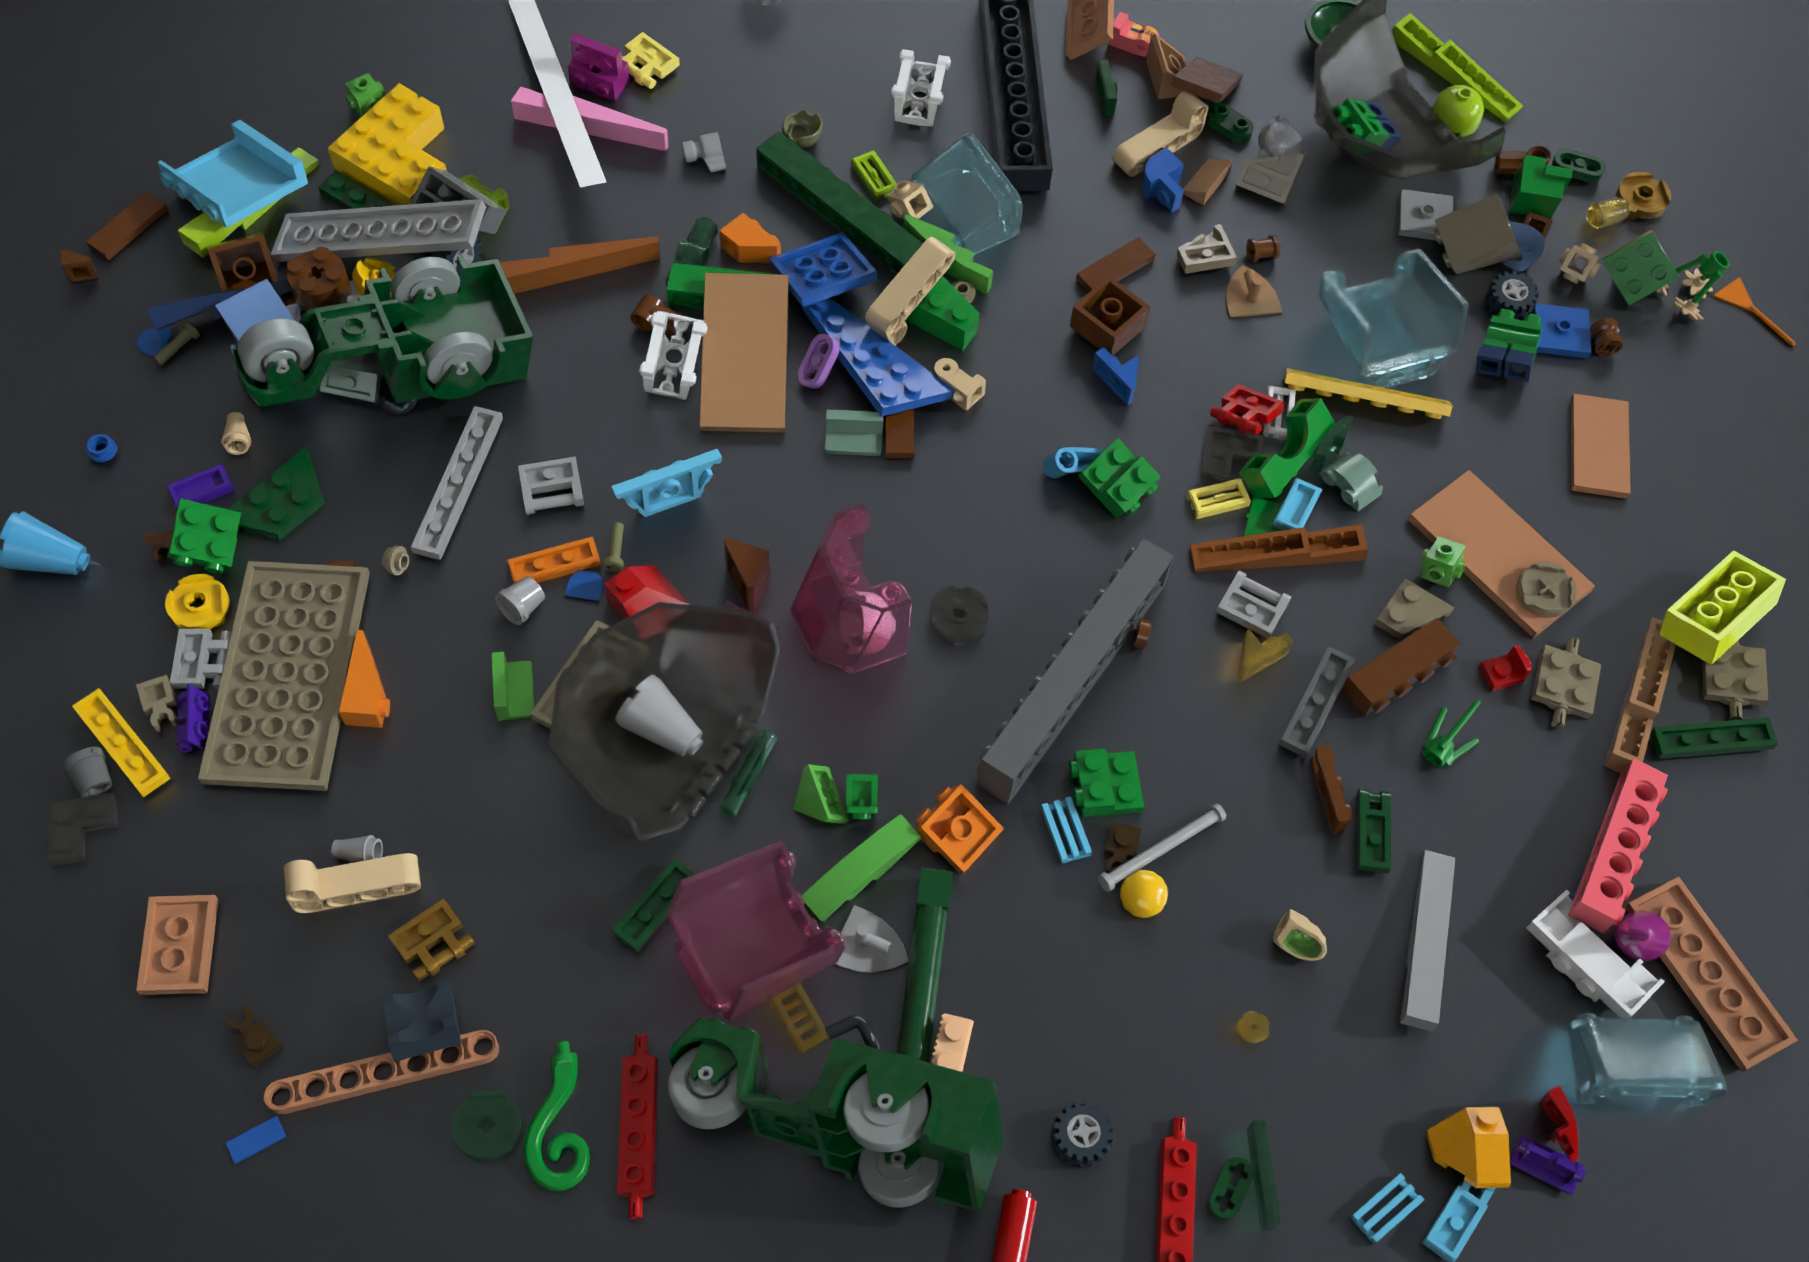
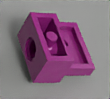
[567,33,630,101]

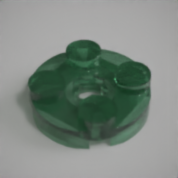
[452,1089,522,1160]

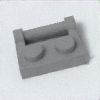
[518,456,584,515]
[1216,570,1292,639]

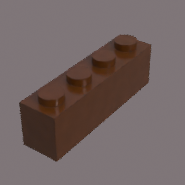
[1341,618,1461,717]

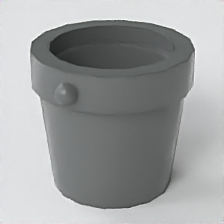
[61,747,112,798]

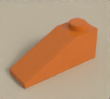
[339,630,390,728]

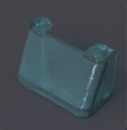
[910,132,1023,254]
[1566,1013,1727,1107]

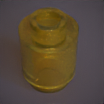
[1587,197,1629,229]

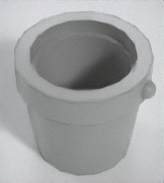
[495,576,545,625]

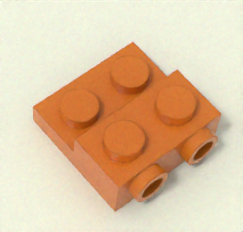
[914,784,1004,874]

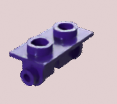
[176,684,211,752]
[1510,1134,1586,1195]

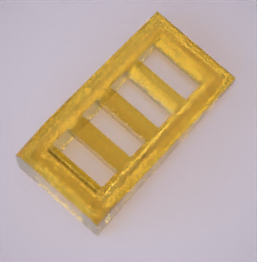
[767,979,828,1053]

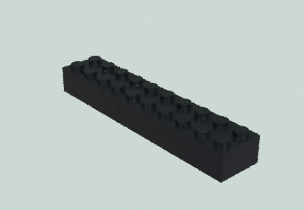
[979,0,1053,191]

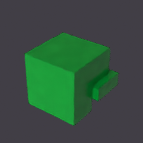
[1509,155,1573,219]

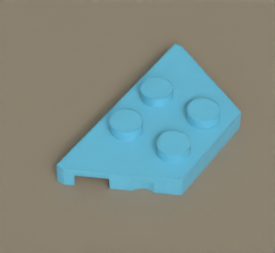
[612,449,722,517]

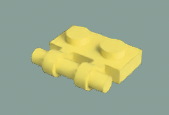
[622,32,680,89]

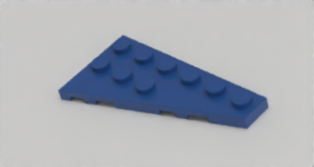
[802,297,955,417]

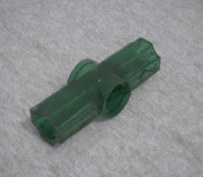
[665,217,718,286]

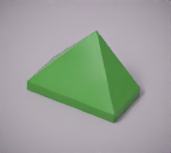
[793,764,849,824]

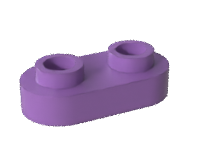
[798,334,839,389]

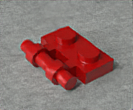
[1210,384,1284,435]

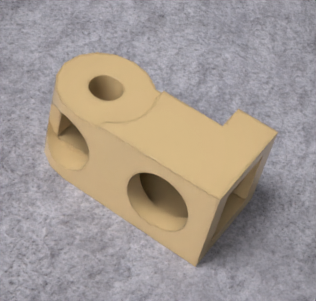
[934,358,986,411]

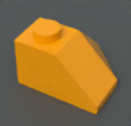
[1426,1107,1511,1188]

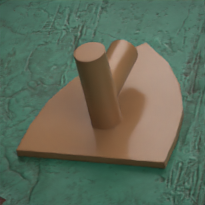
[1226,265,1282,318]

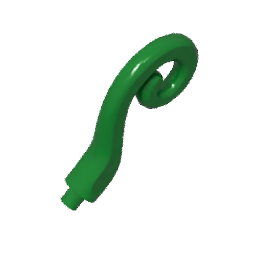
[523,1041,590,1192]

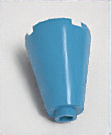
[0,510,90,575]

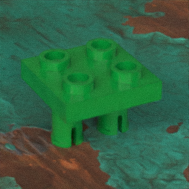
[1602,230,1679,305]

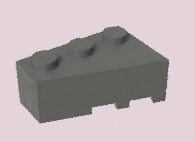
[410,166,507,234]

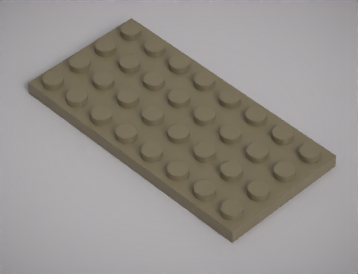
[198,561,370,791]

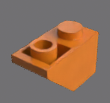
[720,213,781,263]

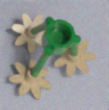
[1656,251,1730,321]

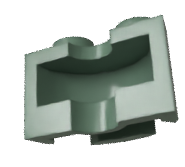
[1319,452,1383,512]

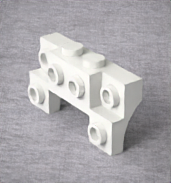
[1526,890,1665,1022]

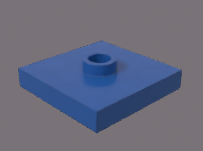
[1532,303,1591,359]

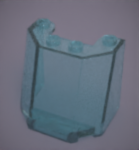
[1319,249,1469,388]

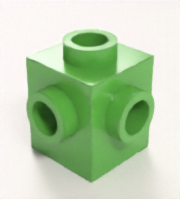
[345,73,386,118]
[1420,536,1466,588]

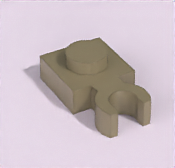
[136,675,178,732]

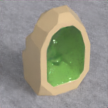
[1273,909,1327,961]

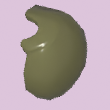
[782,109,823,148]

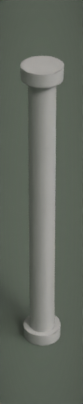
[1098,804,1226,892]

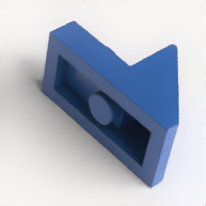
[1092,347,1139,406]

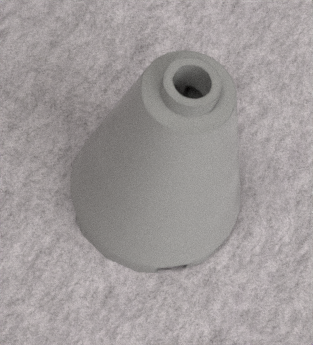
[615,674,703,757]

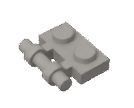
[170,629,232,690]

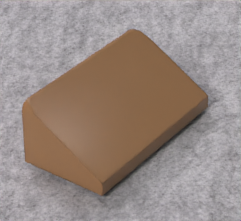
[1183,158,1233,205]

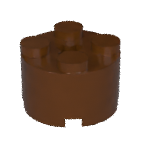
[287,247,351,312]

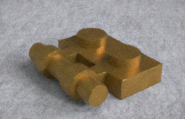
[388,898,475,982]

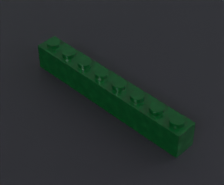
[756,131,924,276]

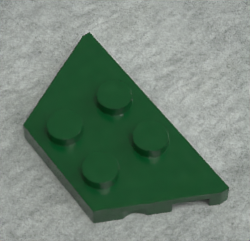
[228,448,325,540]

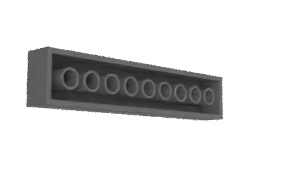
[976,538,1174,804]

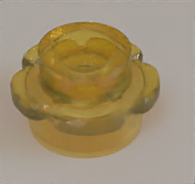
[1237,1011,1269,1043]

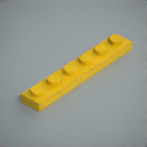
[1283,368,1453,419]

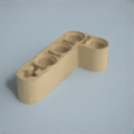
[1112,91,1208,177]
[865,236,956,346]
[283,853,421,913]

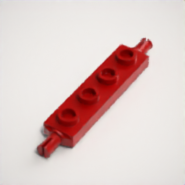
[617,1034,658,1220]
[1155,1117,1197,1262]

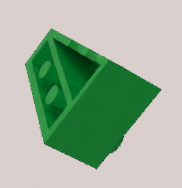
[906,276,980,351]

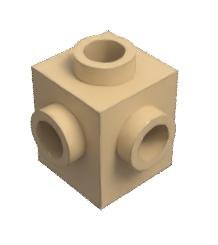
[886,180,933,219]
[1559,243,1601,284]

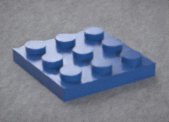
[769,232,878,307]

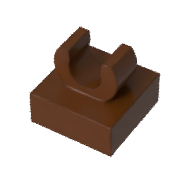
[144,531,172,560]

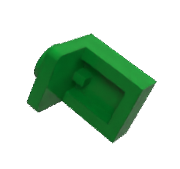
[846,774,878,819]

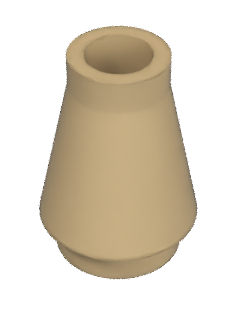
[221,412,252,455]

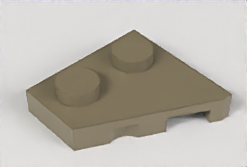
[1235,154,1305,204]
[1177,224,1237,273]
[1374,578,1454,640]

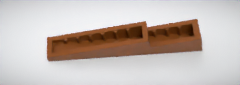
[500,236,661,294]
[1190,524,1368,573]

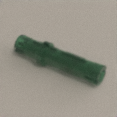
[718,730,778,817]

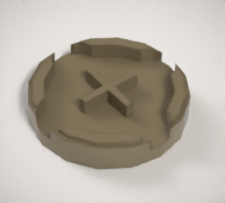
[1516,562,1577,617]

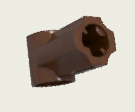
[1494,145,1551,174]
[630,294,688,338]

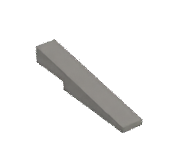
[1400,850,1456,1032]

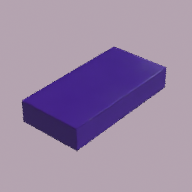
[166,464,234,510]

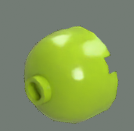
[1431,85,1484,137]

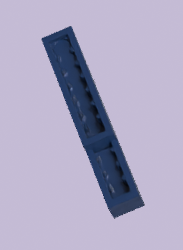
[146,279,292,330]

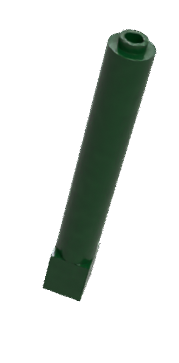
[897,867,953,1063]

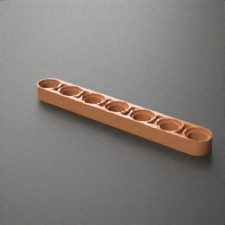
[264,1030,499,1114]

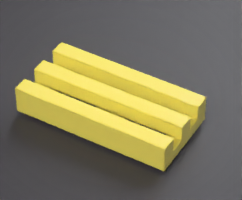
[1186,478,1251,519]

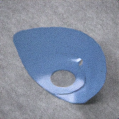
[1502,221,1545,271]

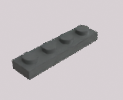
[1279,646,1355,758]

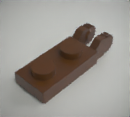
[1310,744,1352,834]

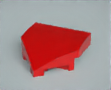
[1540,1085,1579,1163]

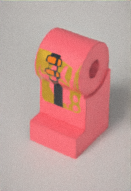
[1108,12,1159,57]

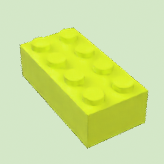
[1659,550,1786,665]

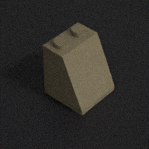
[1433,193,1522,274]

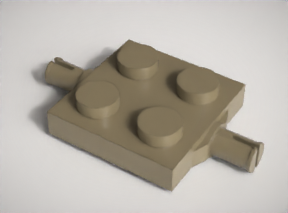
[1531,637,1601,729]
[1702,640,1768,720]

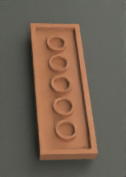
[1625,877,1798,1072]

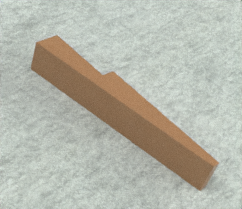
[1603,617,1676,773]

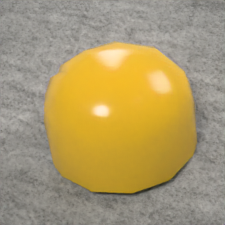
[1120,869,1168,918]

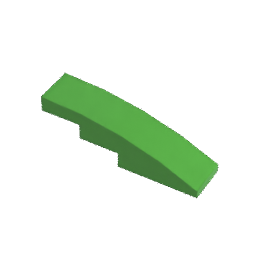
[903,214,993,295]
[801,814,922,922]

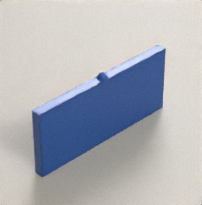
[226,1116,287,1164]

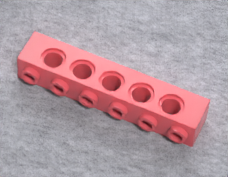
[1568,758,1668,933]

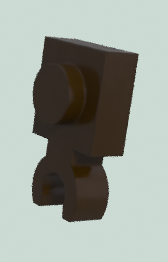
[1104,821,1142,880]
[226,1005,283,1068]

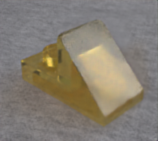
[1237,629,1294,682]

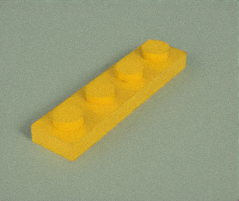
[72,688,171,798]

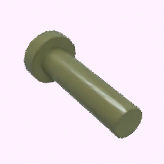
[153,322,200,366]
[603,522,624,573]

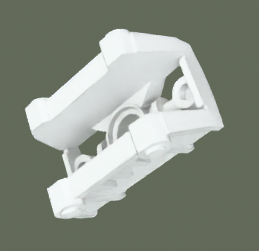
[891,49,951,126]
[639,311,708,400]

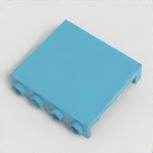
[158,120,308,228]

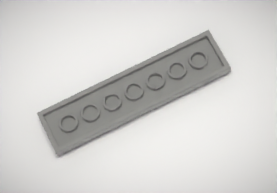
[271,199,486,262]

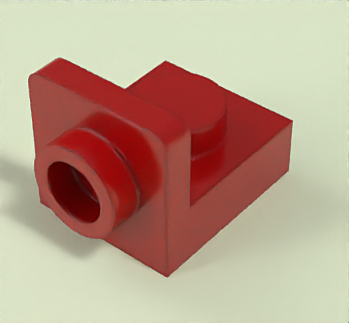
[1478,645,1532,692]

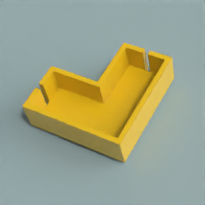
[328,83,447,205]

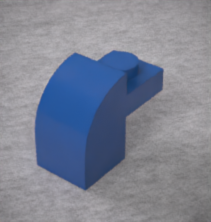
[1142,148,1184,212]

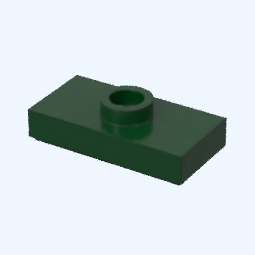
[1095,60,1118,117]

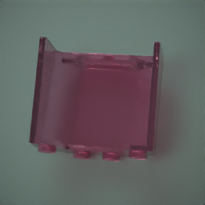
[790,504,912,674]
[667,840,846,1021]

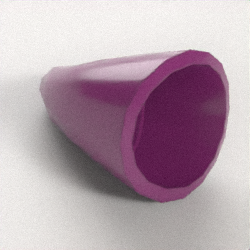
[1614,910,1671,961]

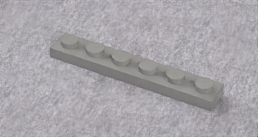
[411,406,503,560]

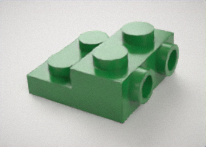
[1078,438,1161,518]
[166,498,241,574]
[1069,748,1144,817]

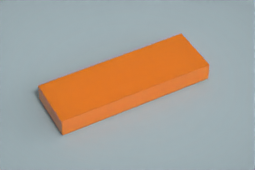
[507,536,601,583]

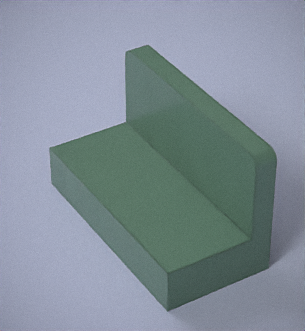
[320,359,384,402]
[825,409,883,456]

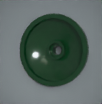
[1305,0,1380,57]

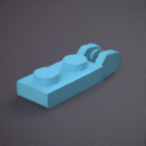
[1422,1177,1496,1262]

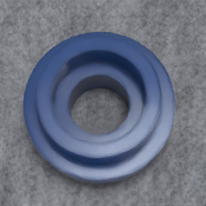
[86,434,117,462]

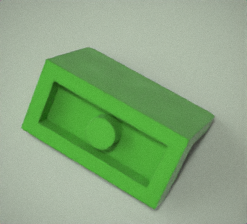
[492,652,535,721]

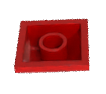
[604,565,691,641]

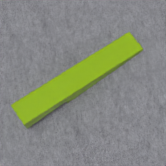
[1387,13,1523,123]
[178,148,320,257]

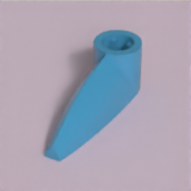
[1043,447,1104,479]

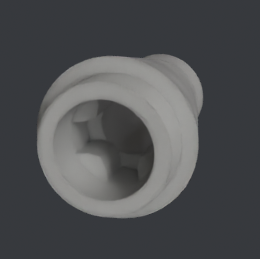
[331,835,383,863]

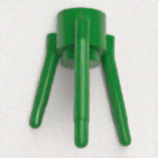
[1421,700,1481,767]

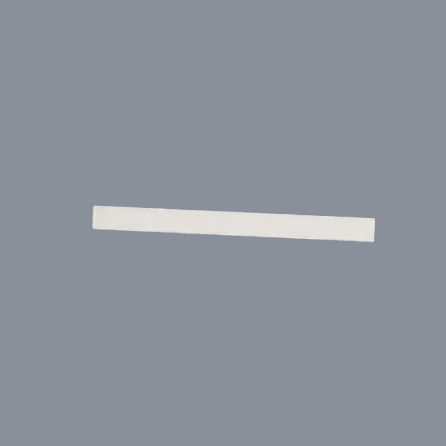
[508,0,606,187]

